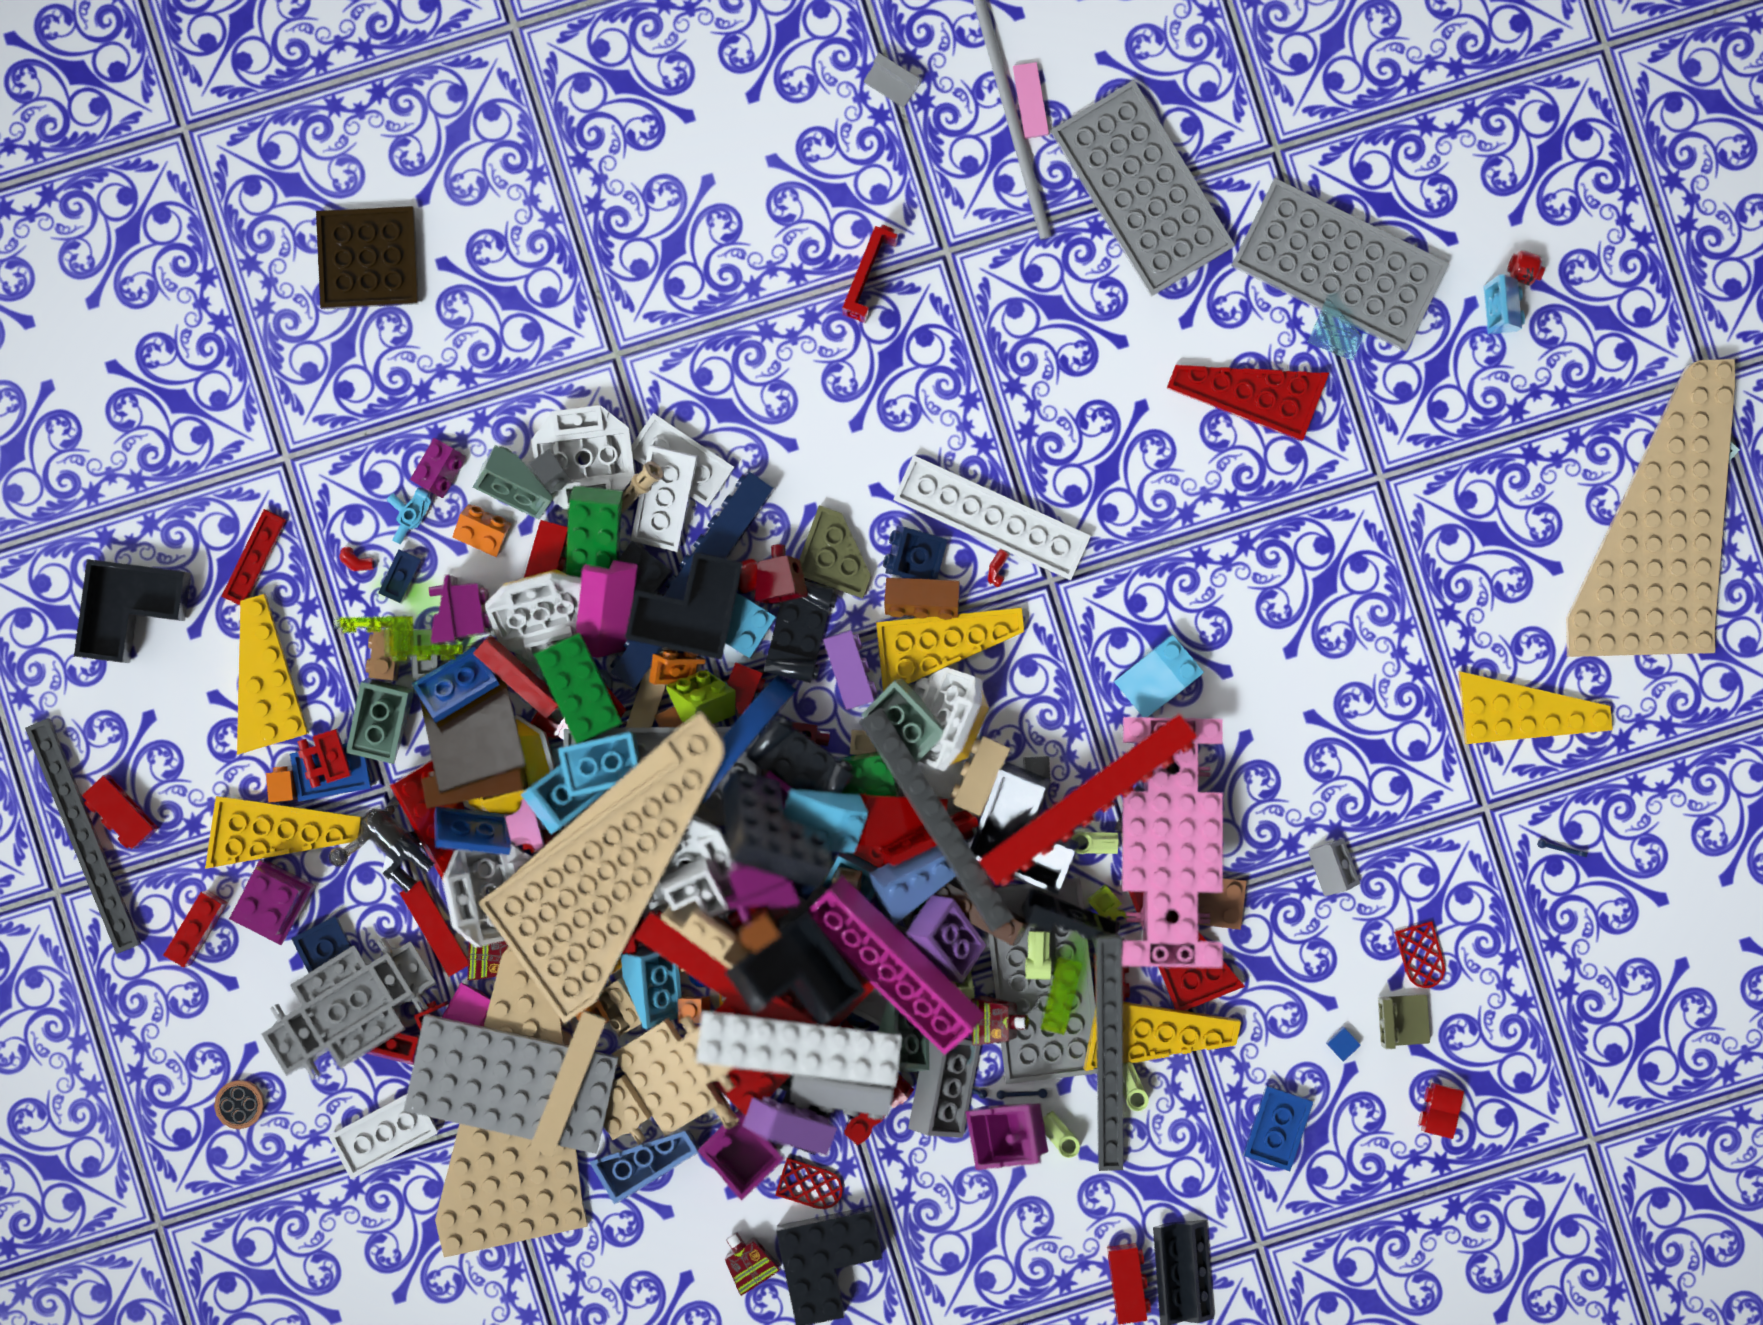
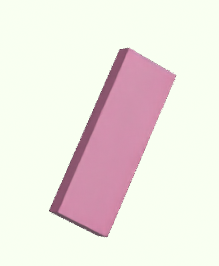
[1012,62,1049,139]

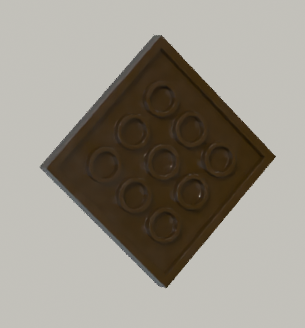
[316,206,419,309]

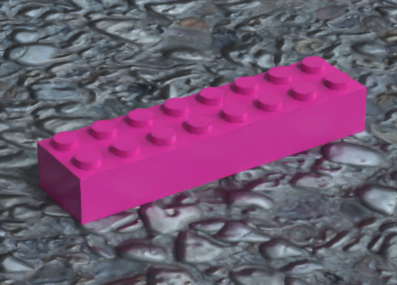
[807,876,985,1055]

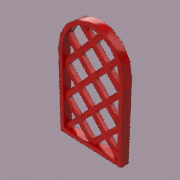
[1394,921,1445,988]
[775,1157,842,1209]

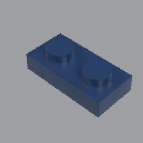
[379,549,422,604]

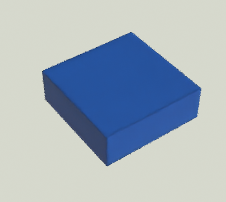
[1326,1027,1361,1062]

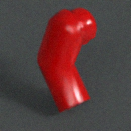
[339,547,374,571]
[987,549,1009,587]

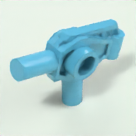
[387,487,432,545]

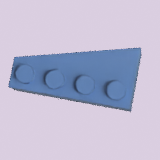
[869,840,969,925]
[589,1130,700,1204]

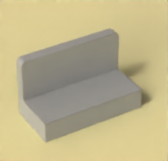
[864,53,920,108]
[1308,838,1360,896]

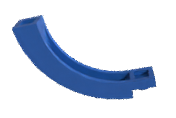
[701,675,797,804]

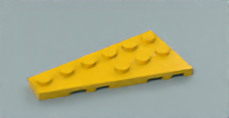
[237,594,309,755]
[876,608,1024,692]
[1458,671,1613,744]
[205,796,363,869]
[1083,1002,1241,1071]

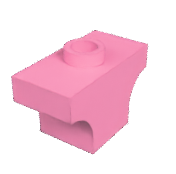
[505,799,546,852]

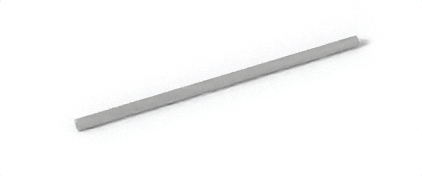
[973,0,1052,240]

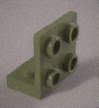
[1377,994,1430,1049]

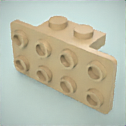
[661,900,753,969]

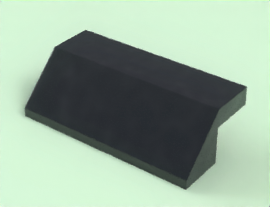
[1153,1220,1214,1325]

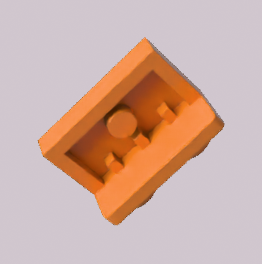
[452,504,512,557]
[649,650,706,685]

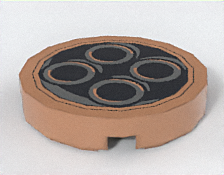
[214,1080,264,1130]

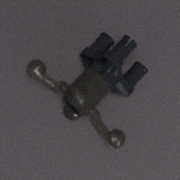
[329,776,435,893]

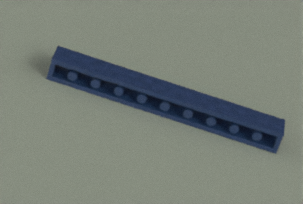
[610,472,774,690]

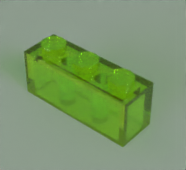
[1039,955,1083,1035]

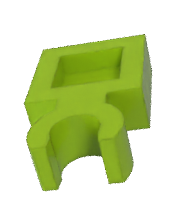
[1087,884,1129,928]

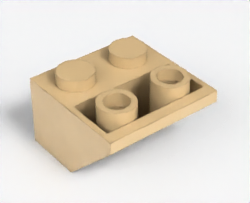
[598,976,642,1037]

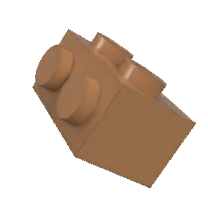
[366,629,403,681]

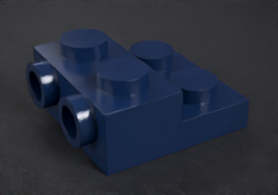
[883,526,948,580]

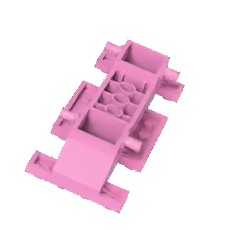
[1122,717,1223,968]

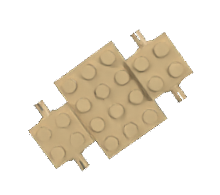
[603,1015,735,1145]

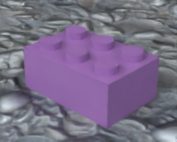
[823,631,877,710]
[906,895,987,984]
[743,1096,837,1156]

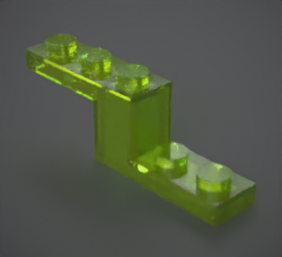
[334,616,463,662]

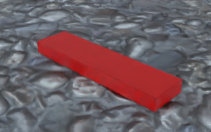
[221,509,287,605]
[399,880,468,977]

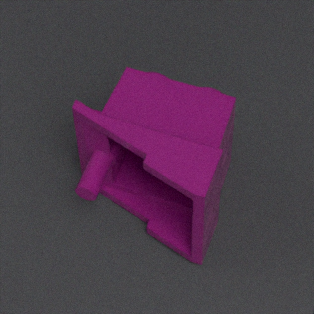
[428,575,493,645]
[229,859,316,946]
[725,862,799,922]
[966,1103,1049,1170]
[697,1109,785,1201]

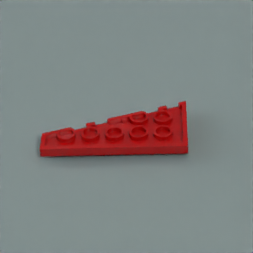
[1166,365,1329,442]
[390,760,464,881]
[1128,891,1245,1011]

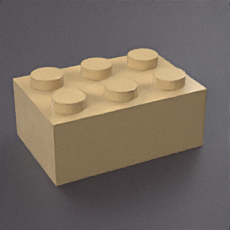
[950,736,1010,816]

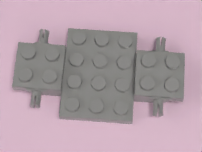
[261,938,437,1080]

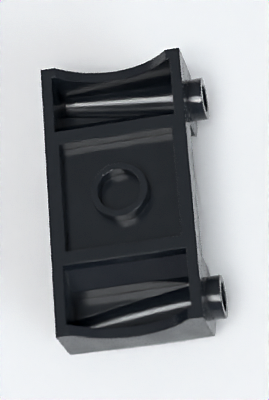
[763,581,838,683]
[745,714,855,794]
[1022,888,1126,949]

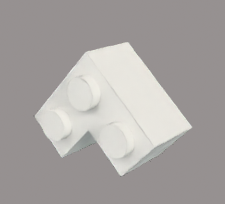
[660,857,729,918]

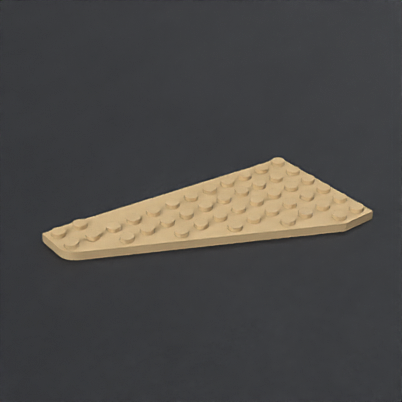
[1566,359,1735,657]
[478,711,725,1023]
[435,947,588,1258]

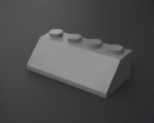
[908,1038,981,1138]
[790,1074,893,1119]

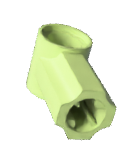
[1070,831,1118,854]
[1025,931,1051,980]
[1123,1062,1149,1111]
[1043,1110,1080,1158]

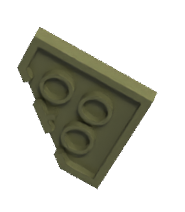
[799,505,871,599]

